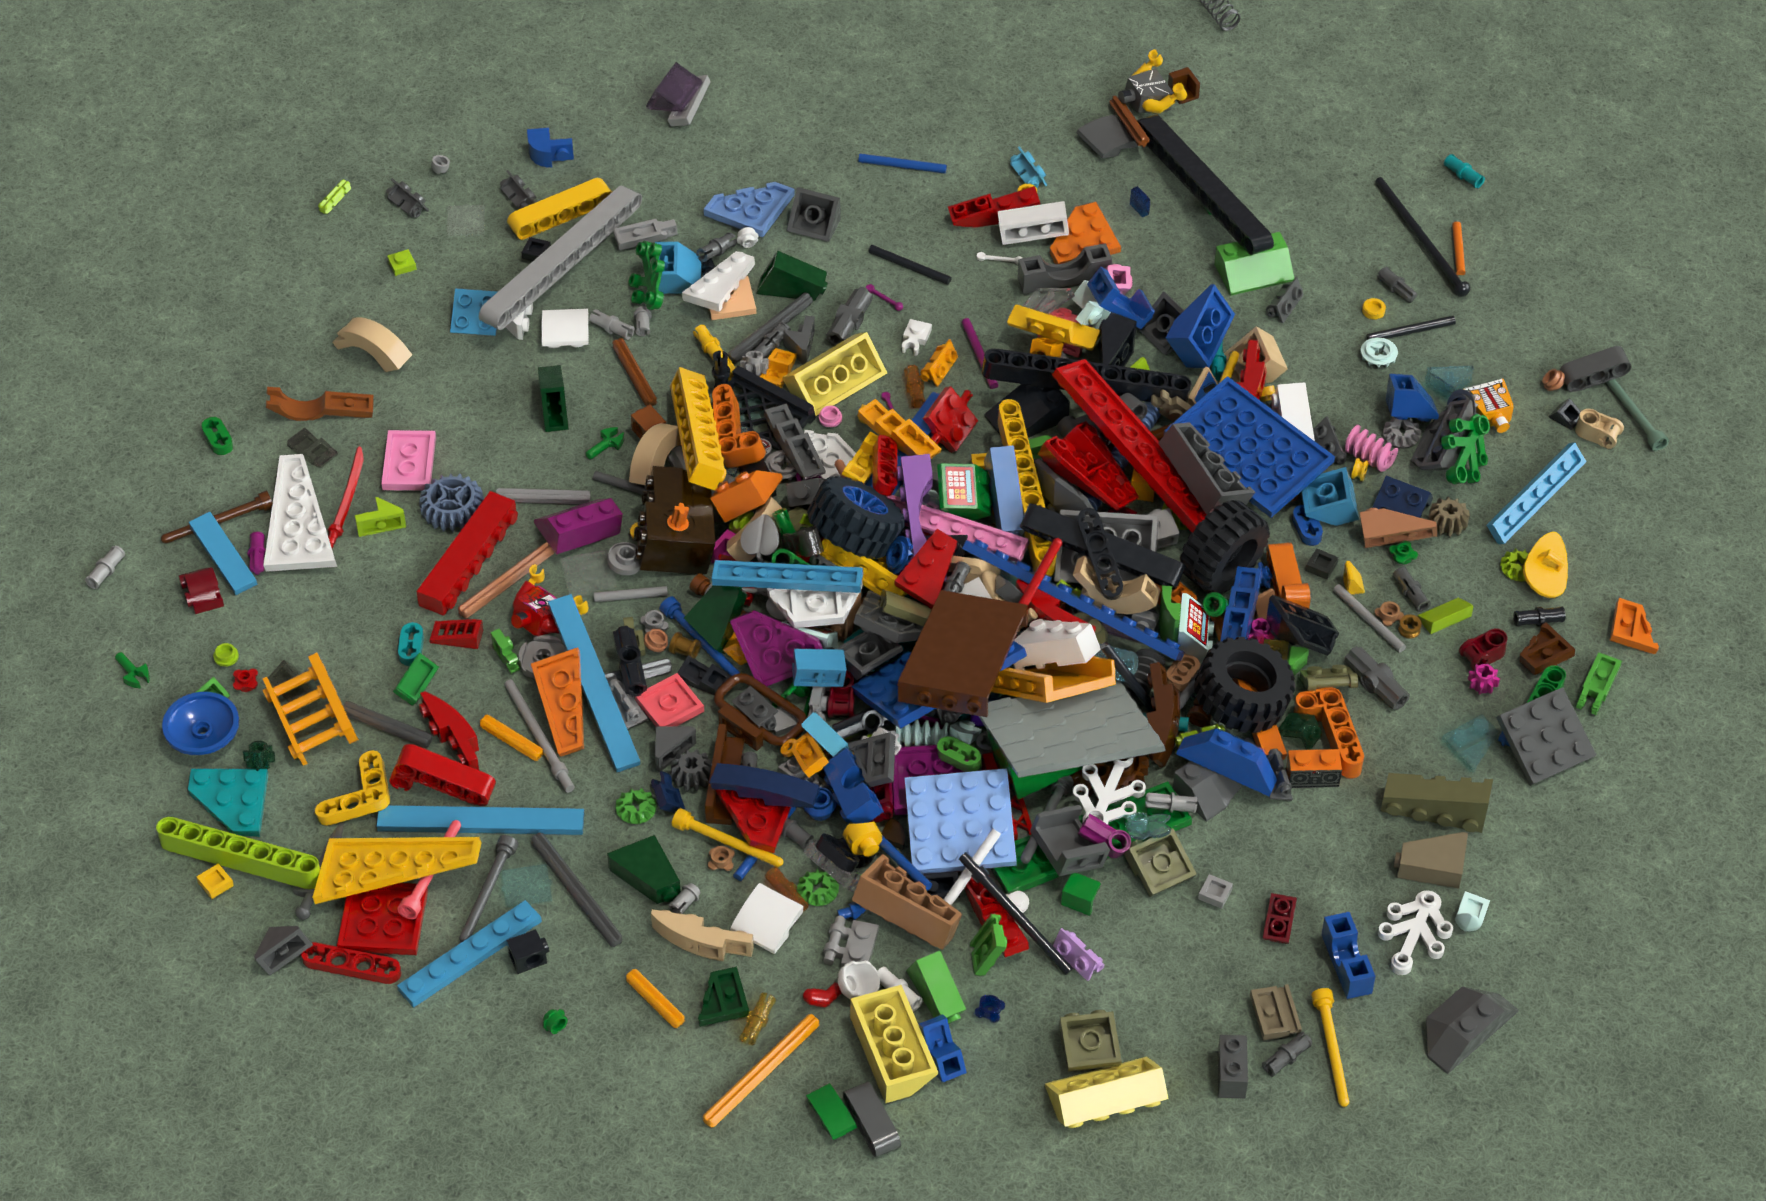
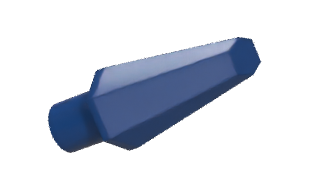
[837,902,866,920]

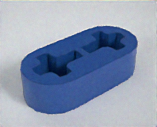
[1292,505,1323,546]

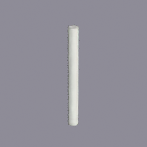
[943,828,1001,906]

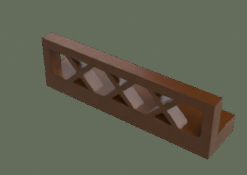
[705,724,745,825]

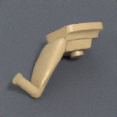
[948,556,1038,632]

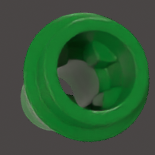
[1203,592,1229,617]

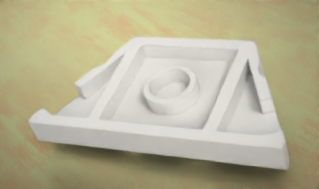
[767,583,863,628]

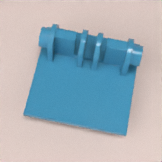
[450,289,497,336]

